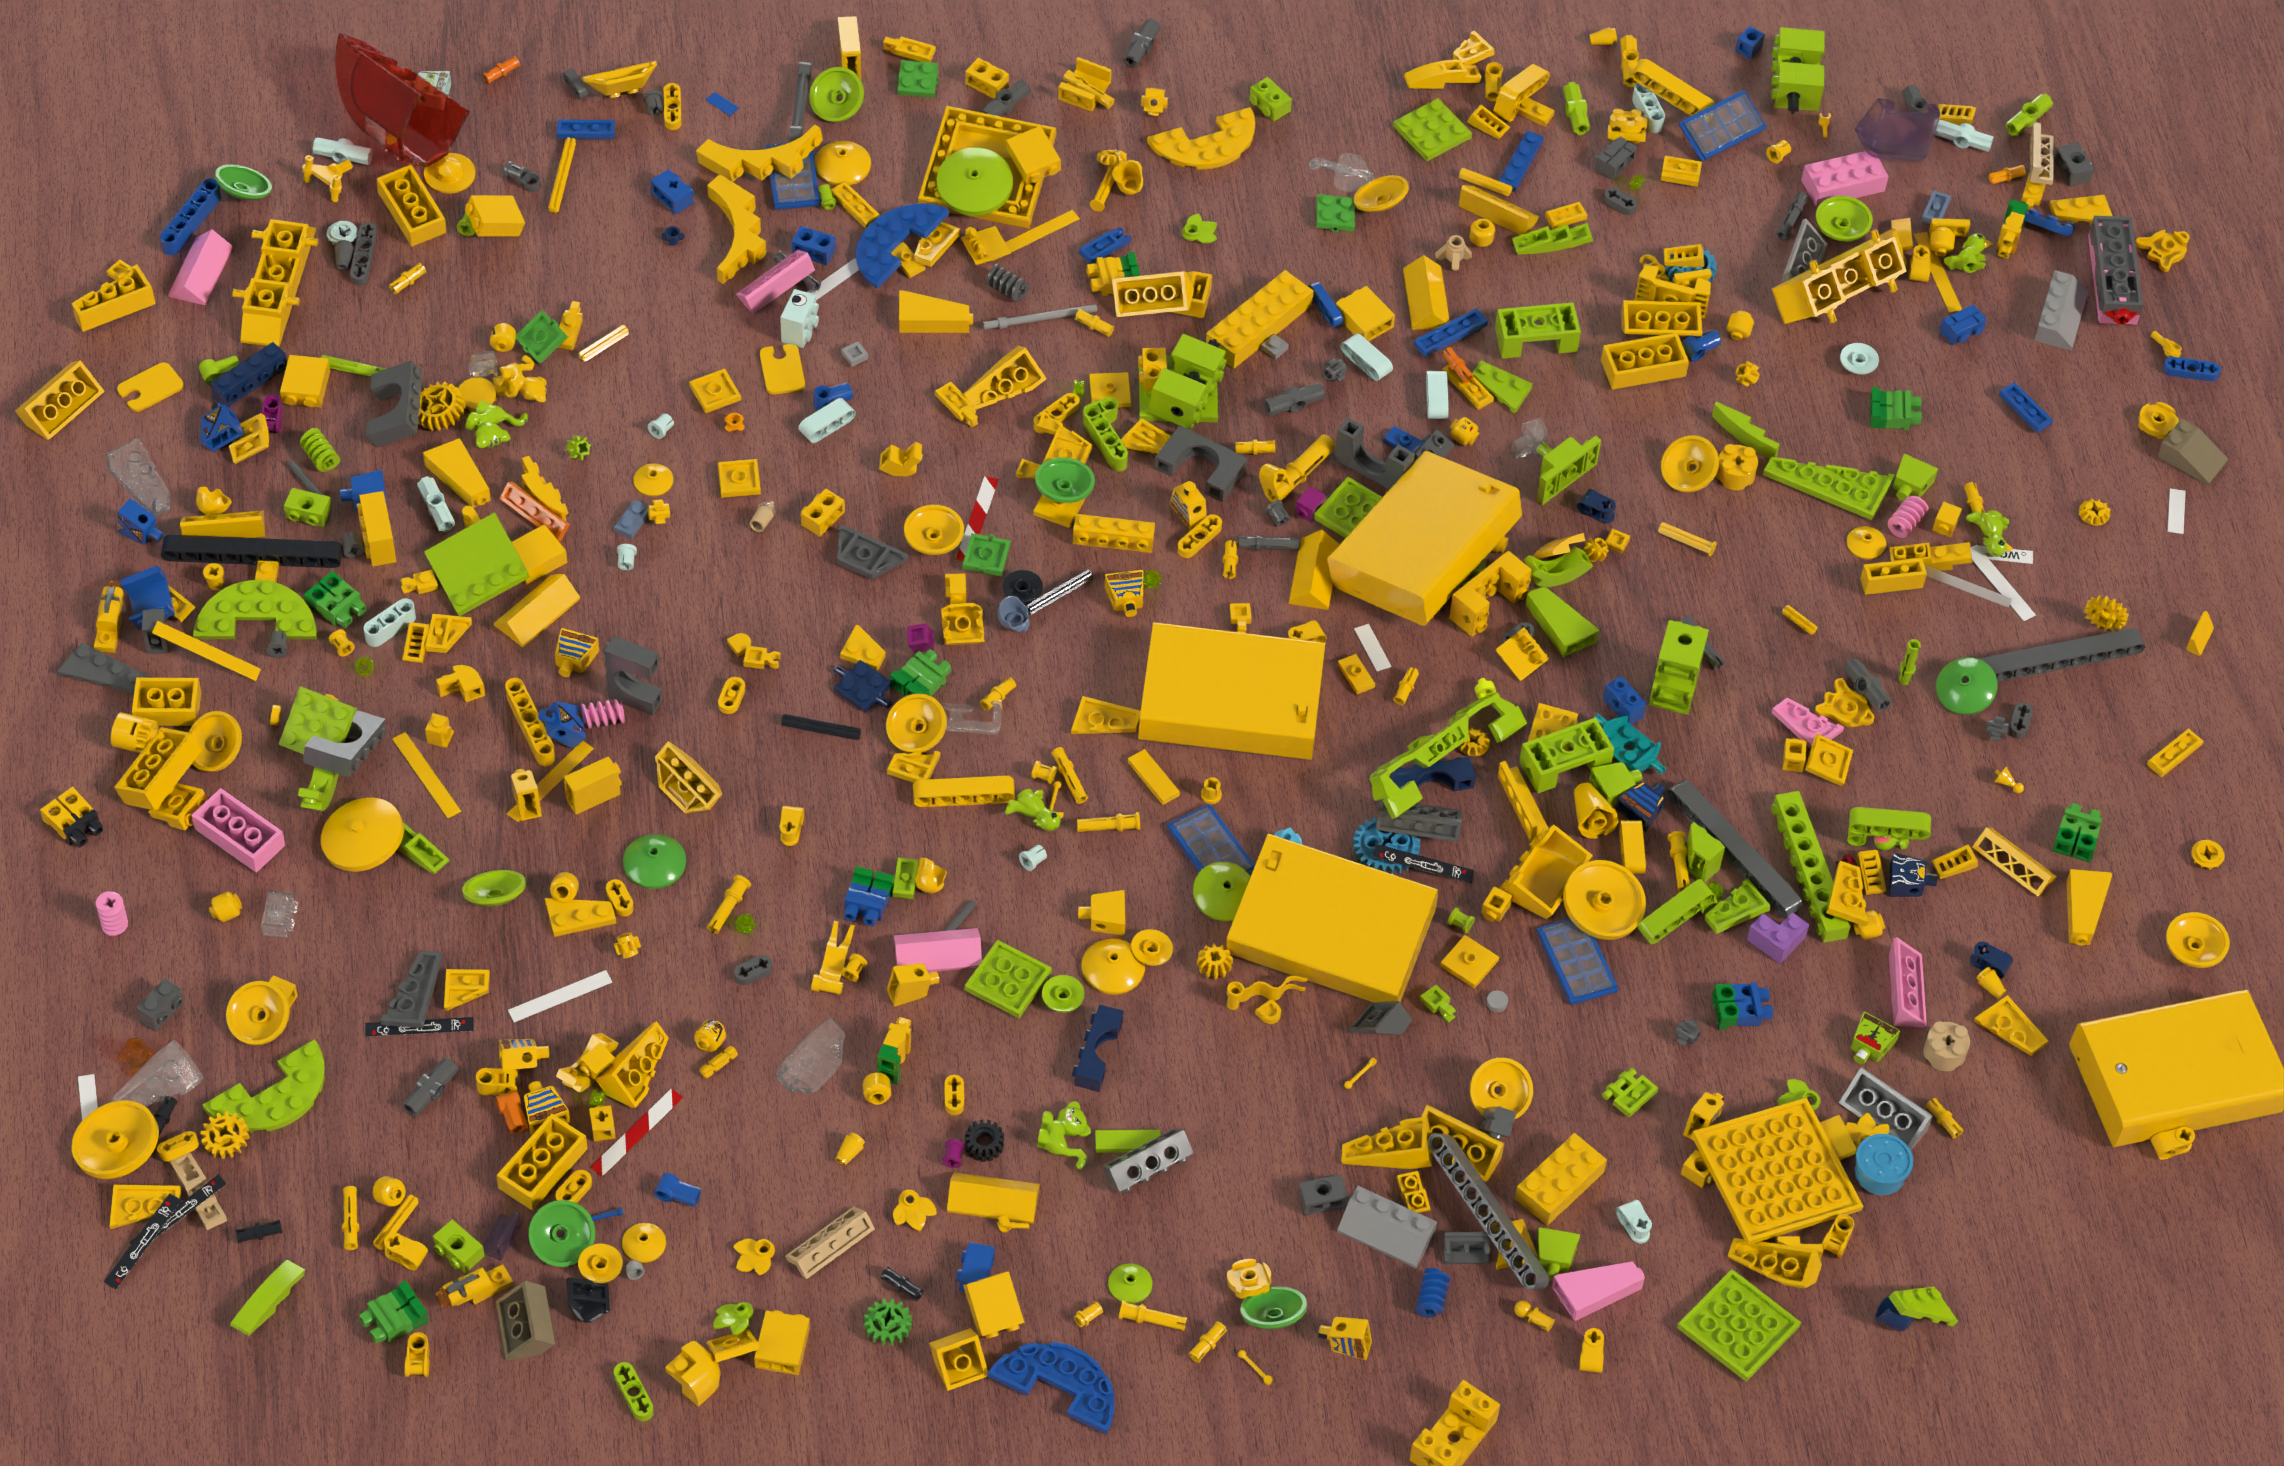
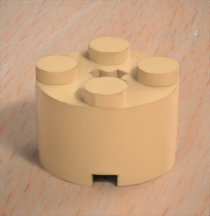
[1923,1021,1970,1071]

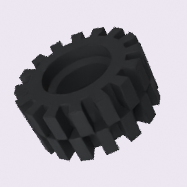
[965,1119,1004,1162]

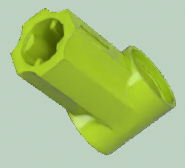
[199,355,239,386]

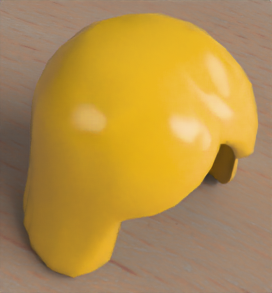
[1112,160,1143,195]
[915,857,947,894]

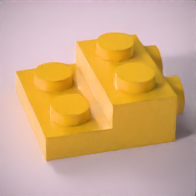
[148,783,208,831]

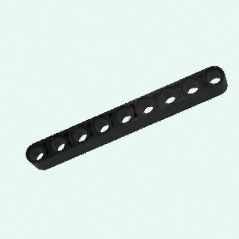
[161,534,343,568]

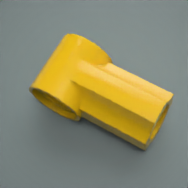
[1485,62,1503,101]

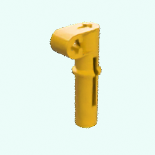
[1259,434,1335,502]

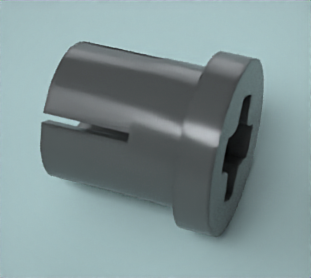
[643,90,662,115]
[1265,500,1290,526]
[342,531,364,558]
[267,631,288,658]

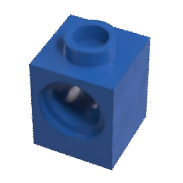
[1735,26,1765,60]

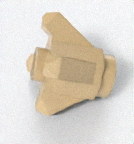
[1435,235,1472,271]

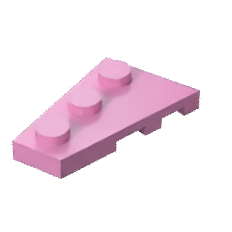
[1772,698,1844,749]

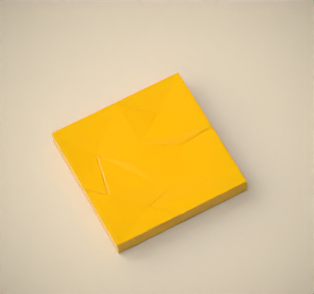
[918,106,1056,229]

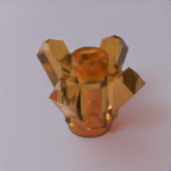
[118,1037,159,1078]

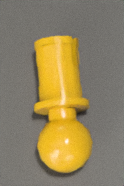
[1514,1300,1555,1332]

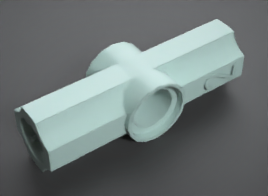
[1935,120,1994,152]
[313,137,373,165]
[417,476,455,532]

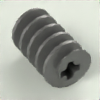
[987,263,1030,302]

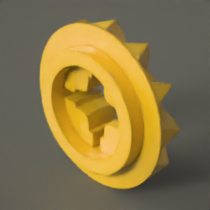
[1097,149,1127,166]
[2079,498,2111,526]
[1458,727,1490,756]
[2191,840,2225,870]

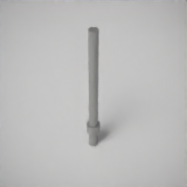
[983,304,1097,330]

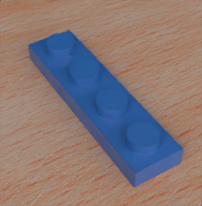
[1499,130,1544,192]
[1414,308,1488,357]

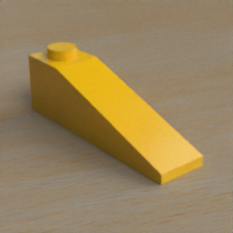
[595,1021,668,1108]
[1341,1116,1433,1169]

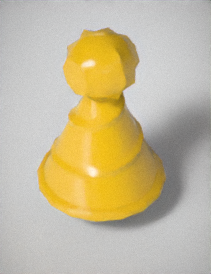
[1994,767,2024,794]

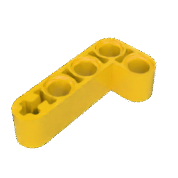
[1493,64,1550,122]

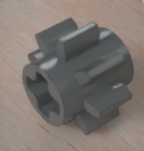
[1323,358,1347,382]
[1986,716,2009,742]
[1675,1019,1701,1046]

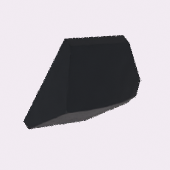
[566,1277,610,1323]

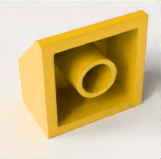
[929,1328,988,1391]

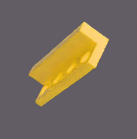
[1498,761,1549,841]
[1972,827,2057,896]

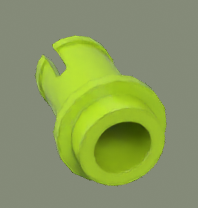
[818,184,836,210]

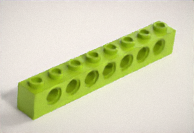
[1771,791,1850,943]

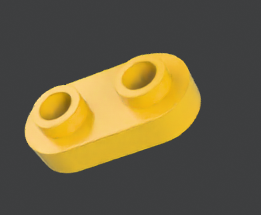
[718,677,746,714]
[556,1170,592,1203]

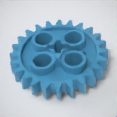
[1353,816,1420,874]

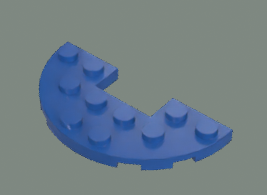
[856,203,949,289]
[988,1342,1114,1435]

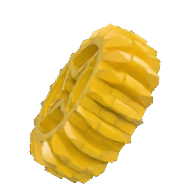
[418,381,465,432]

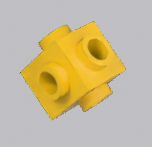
[1141,88,1168,116]

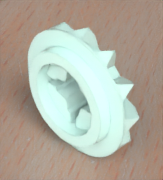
[327,221,358,246]

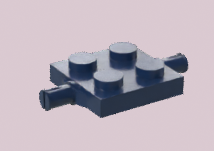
[834,660,892,713]

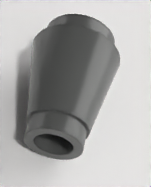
[335,240,354,270]

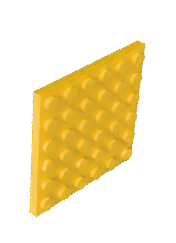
[1691,1098,1864,1245]

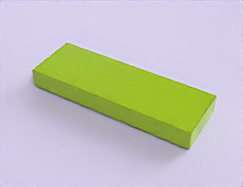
[1095,1130,1161,1153]

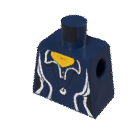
[1888,852,1938,897]

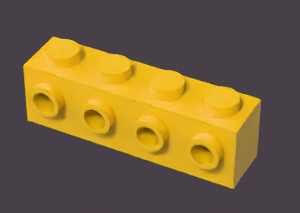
[1073,514,1155,553]

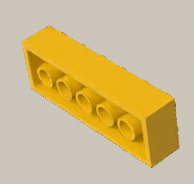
[1206,270,1314,369]

